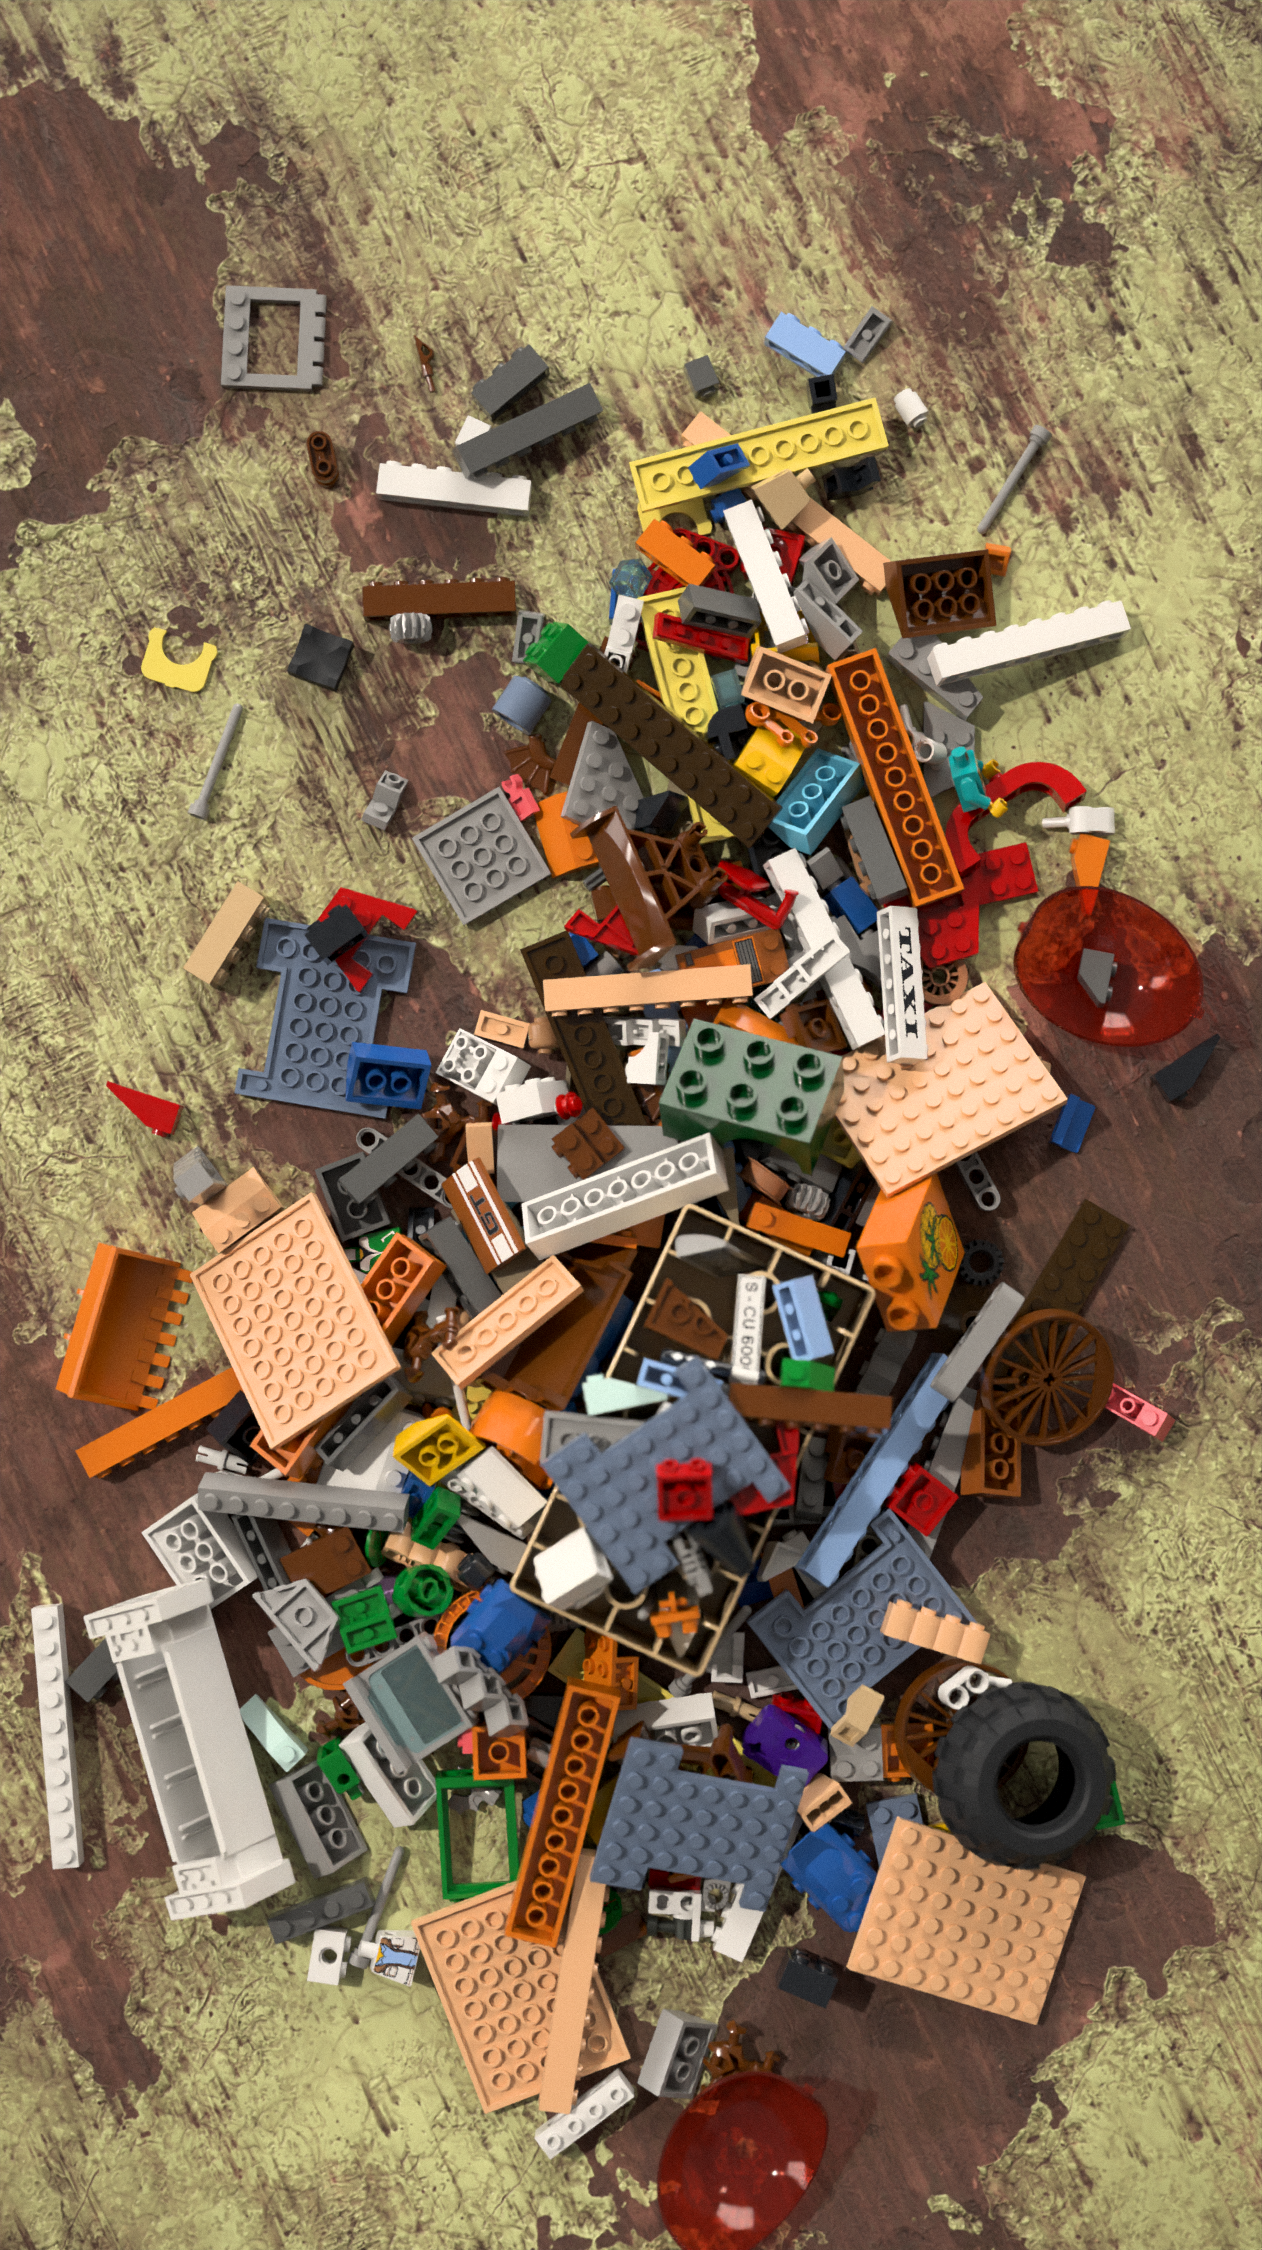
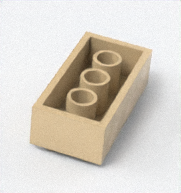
[183,881,270,989]

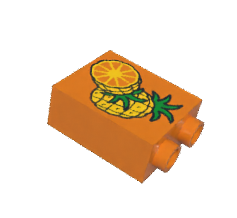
[856,1173,965,1332]

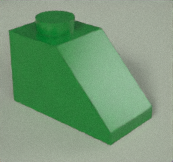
[780,1358,835,1392]

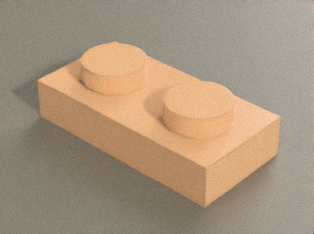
[474,1010,529,1049]

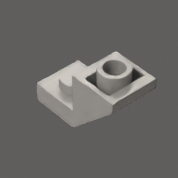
[361,770,408,830]

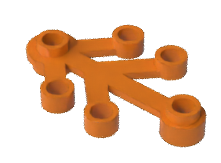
[745,702,841,748]

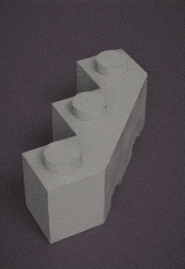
[853,1327,918,1397]
[434,1646,529,1738]

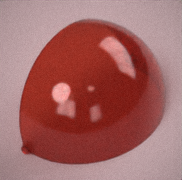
[1013,886,1205,1047]
[657,2071,829,2250]

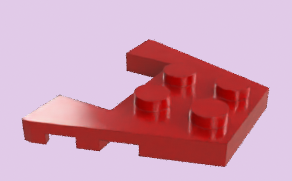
[883,874,980,970]
[317,887,418,993]
[564,889,673,957]
[729,1424,799,1516]

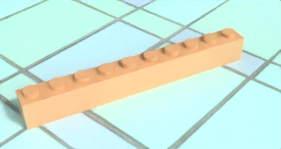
[681,411,891,597]
[539,1848,610,2114]

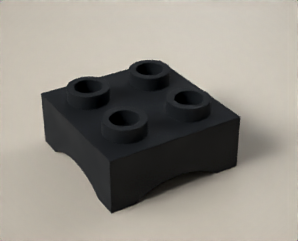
[287,624,354,692]

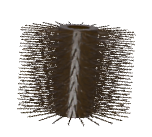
[929,1284,992,1355]

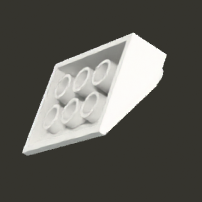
[316,1395,426,1493]
[141,1493,258,1610]

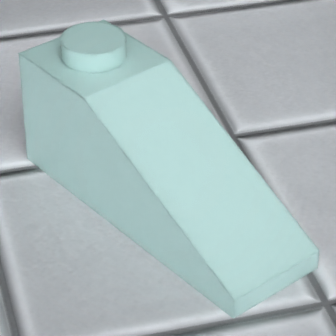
[582,1374,668,1415]
[239,1694,309,1772]

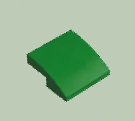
[331,1584,398,1654]

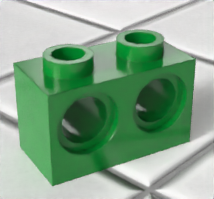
[411,1486,460,1550]

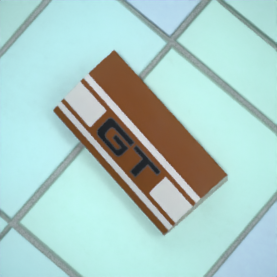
[441,1157,526,1274]

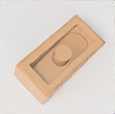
[466,1122,495,1174]

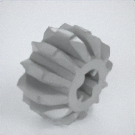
[389,612,432,644]
[785,1183,830,1221]

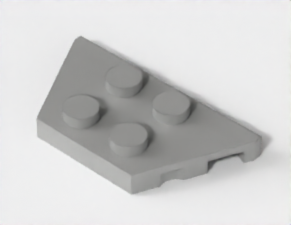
[923,702,975,797]
[252,1579,341,1672]

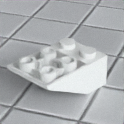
[435,1028,531,1106]

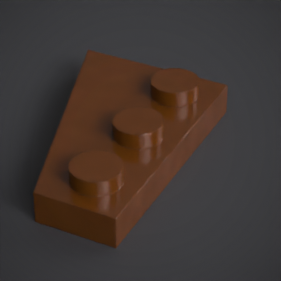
[643,1278,728,1360]

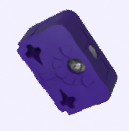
[742,1704,828,1787]

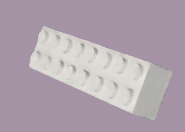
[522,1132,729,1261]

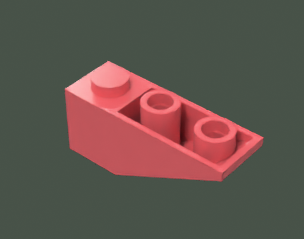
[1104,1383,1175,1442]

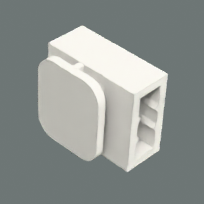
[534,1527,613,1611]

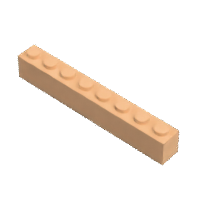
[543,964,753,1017]

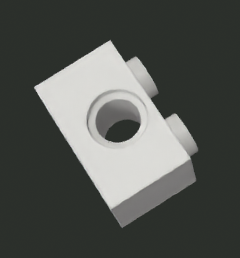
[307,1925,352,1985]

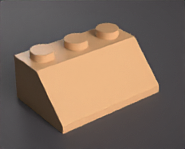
[741,646,832,724]
[192,1167,284,1253]

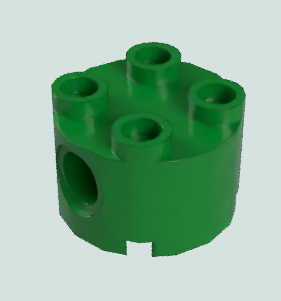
[392,1564,453,1618]

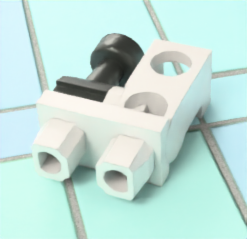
[647,1886,715,1942]

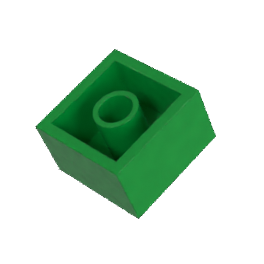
[523,622,589,684]

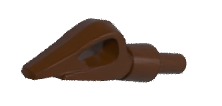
[413,335,436,393]

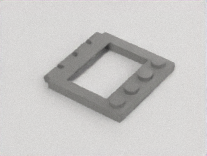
[221,286,327,392]

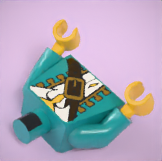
[949,747,1008,818]

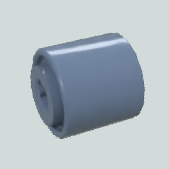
[492,676,552,735]

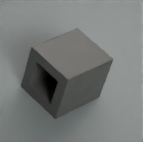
[684,355,719,399]

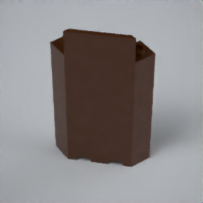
[475,1242,638,1412]

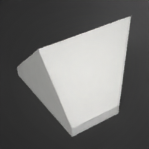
[756,1541,804,1582]

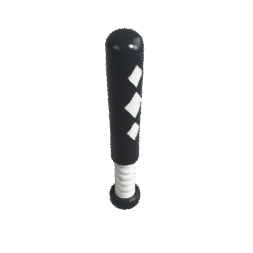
[660,1348,767,1386]

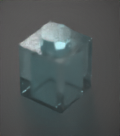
[609,558,653,599]
[711,668,745,710]

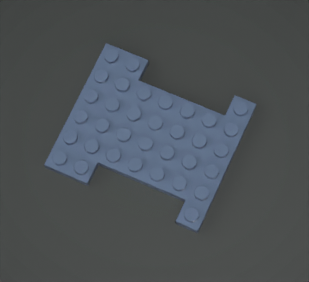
[234,918,416,1119]
[541,1355,790,1594]
[746,1507,977,1744]
[589,1737,809,1912]

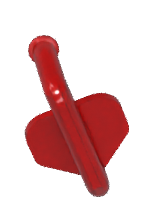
[718,860,799,929]

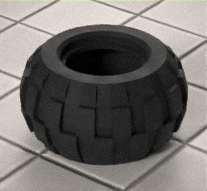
[932,1682,1116,1870]

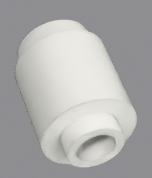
[894,388,929,428]

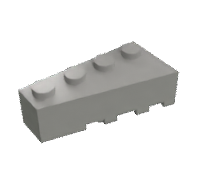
[886,634,983,721]
[173,1146,228,1204]

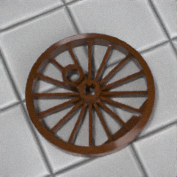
[980,1309,1114,1446]
[894,1658,1029,1793]

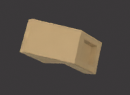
[830,1684,884,1747]

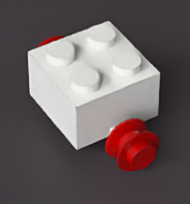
[492,1077,582,1130]

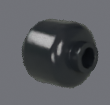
[456,1553,496,1591]

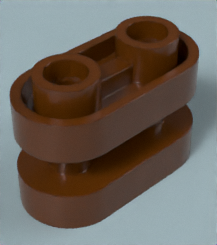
[306,431,340,488]

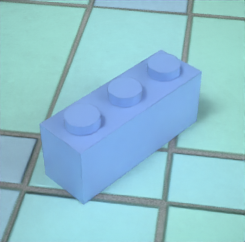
[764,312,846,377]
[773,1275,834,1360]
[637,1358,723,1398]

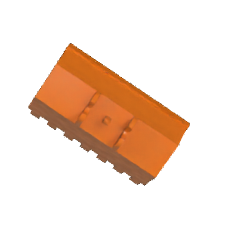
[56,1242,193,1411]

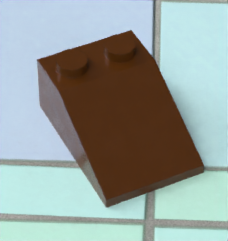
[280,1526,373,1596]

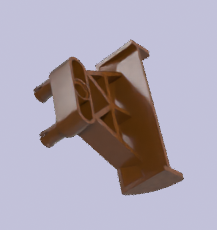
[570,806,728,971]
[608,1720,754,1883]

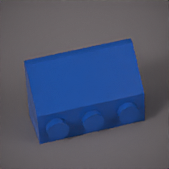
[345,1042,431,1109]

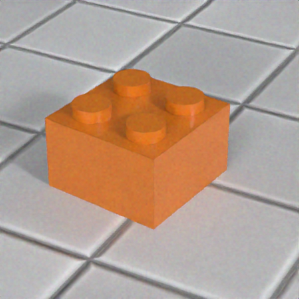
[472,1723,528,1780]

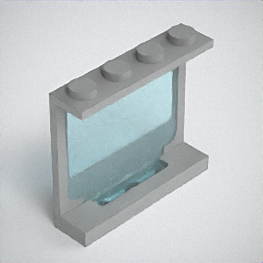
[343,1631,481,1774]

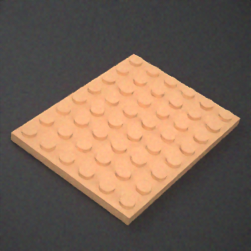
[834,982,1067,1198]
[189,1192,401,1450]
[846,1817,1086,2025]
[411,1881,631,2114]

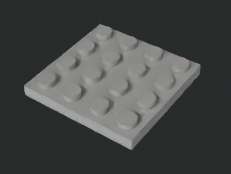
[412,787,551,926]

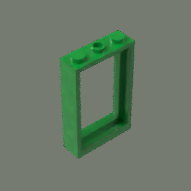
[435,1769,520,1902]

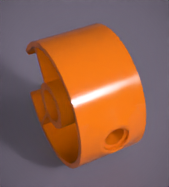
[468,1391,553,1490]

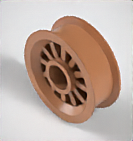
[920,958,968,1006]
[735,1156,793,1206]

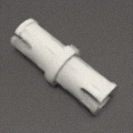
[195,1445,248,1475]

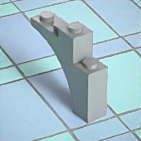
[786,915,882,991]

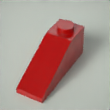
[106,1081,184,1138]

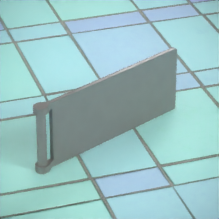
[497,1124,698,1204]

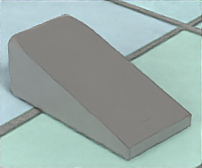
[843,306,894,363]
[512,610,545,664]

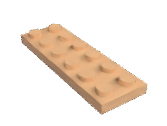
[431,1255,584,1390]

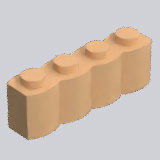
[381,1521,473,1594]
[880,1599,990,1664]

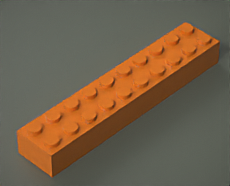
[825,648,964,908]
[250,1232,447,1479]
[504,1677,621,1948]

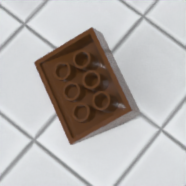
[883,549,997,639]

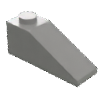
[794,577,863,660]
[457,1513,527,1575]

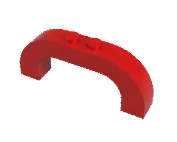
[945,762,1087,879]

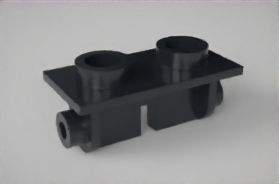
[827,1809,865,1838]

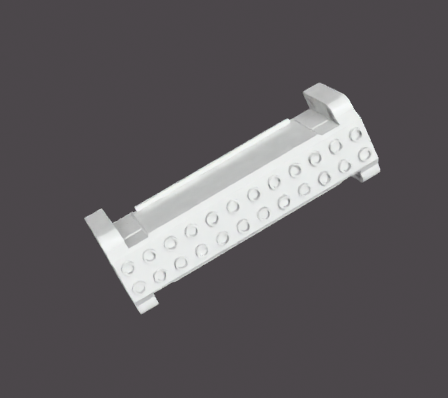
[83,1579,296,1920]

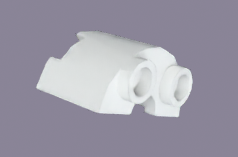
[706,1632,745,1683]

